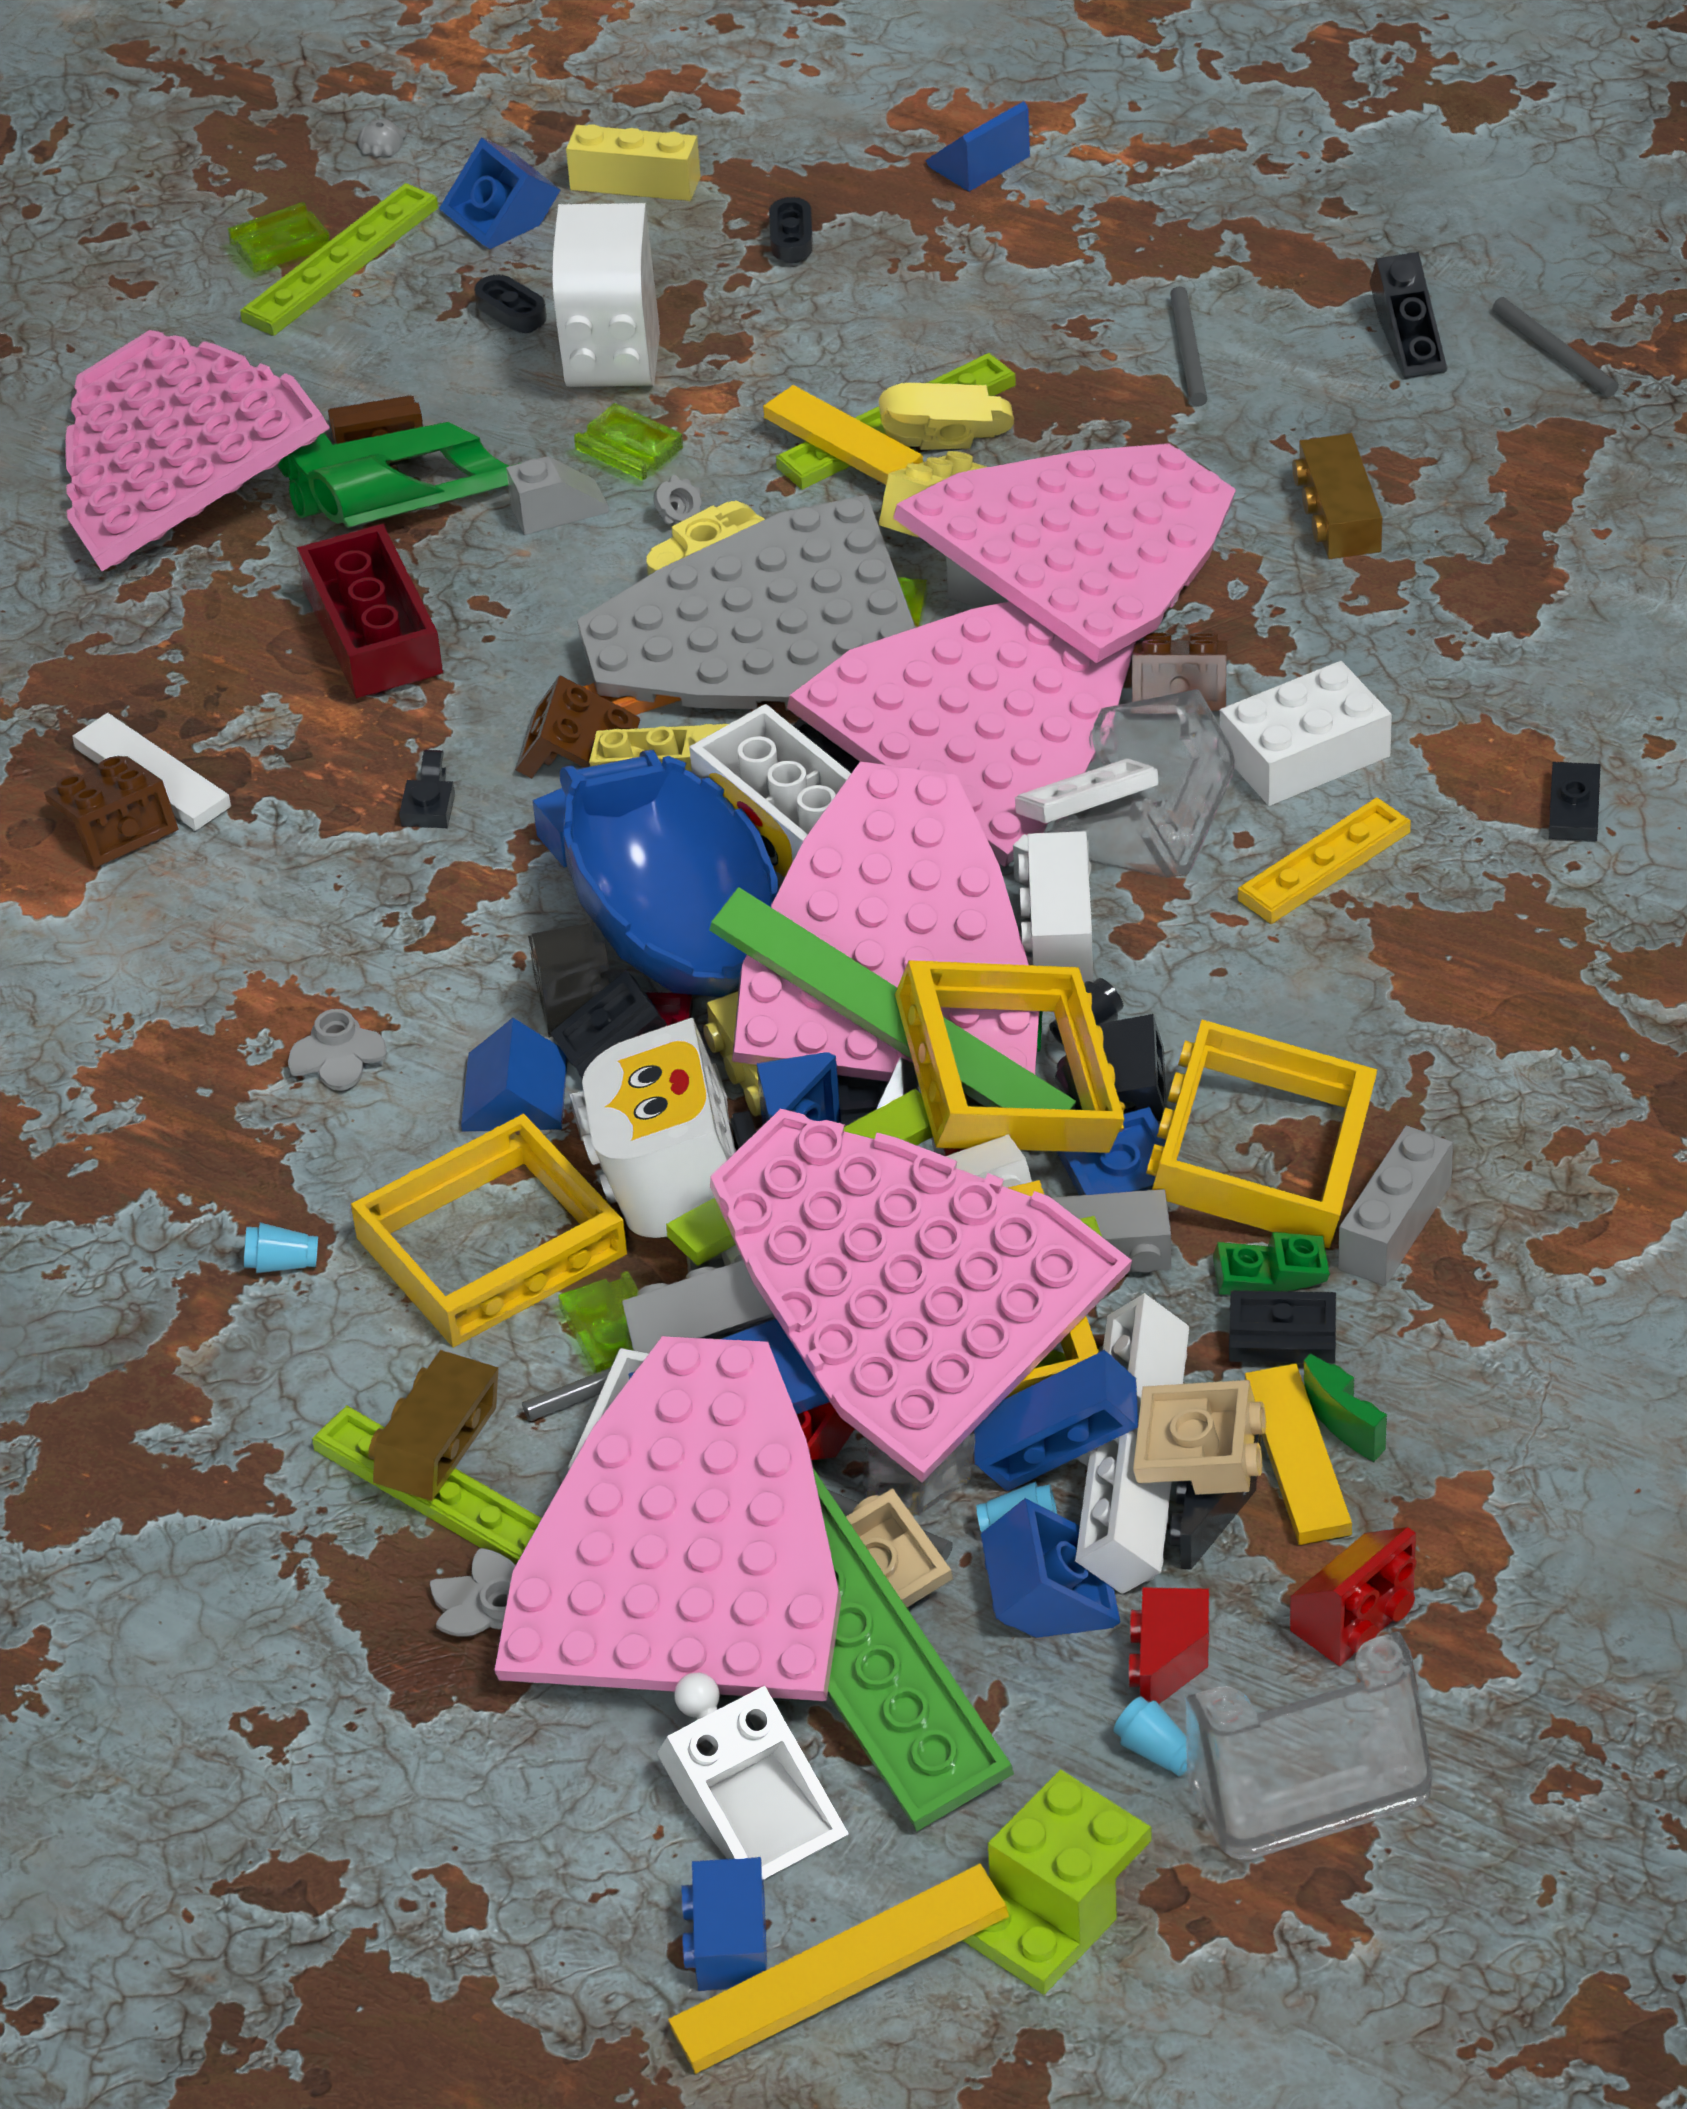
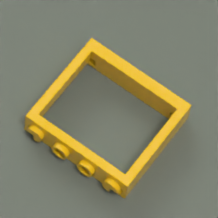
[895,960,1125,1153]
[1146,1019,1378,1248]
[351,1114,627,1348]

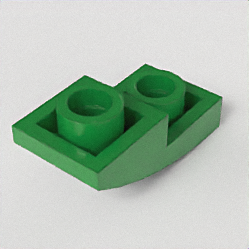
[1213,1232,1330,1295]
[1304,1354,1387,1462]

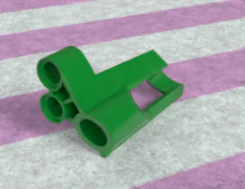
[278,422,520,528]

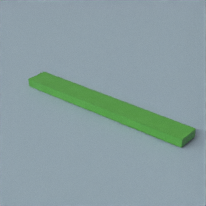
[709,887,1076,1110]

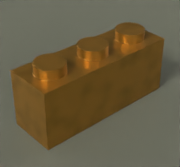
[1292,433,1382,560]
[368,1350,499,1501]

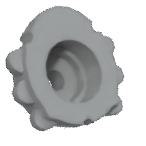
[357,119,406,157]
[654,475,702,525]

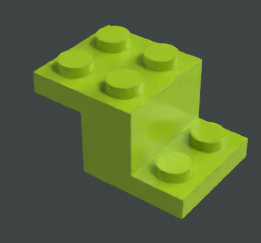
[962,1769,1152,1995]

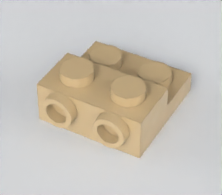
[1133,1380,1266,1495]
[846,1488,953,1608]

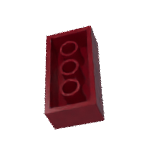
[297,524,443,698]

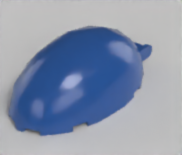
[560,749,779,997]

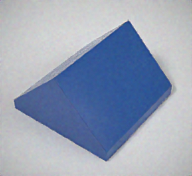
[925,101,1030,192]
[461,1018,568,1132]
[757,1052,841,1126]

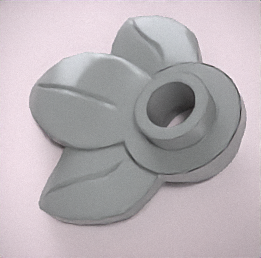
[288,1009,387,1091]
[430,1548,516,1636]

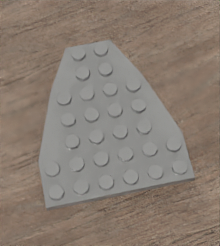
[577,495,916,710]

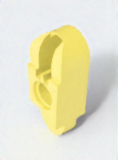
[879,383,1014,450]
[646,501,765,575]

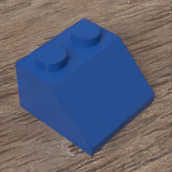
[439,137,561,249]
[981,1498,1120,1638]

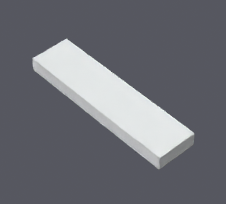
[72,713,231,831]

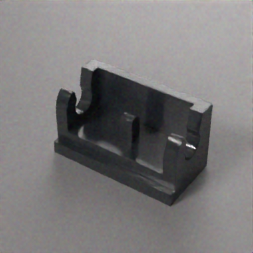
[1100,1014,1166,1121]

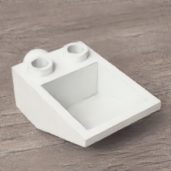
[657,1672,848,1881]

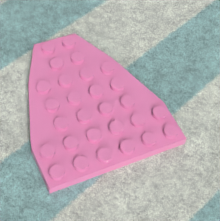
[66,330,330,571]
[893,444,1236,663]
[787,601,1136,867]
[732,761,1039,1082]
[710,1109,1132,1483]
[494,1336,841,1701]

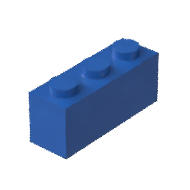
[974,1350,1138,1491]

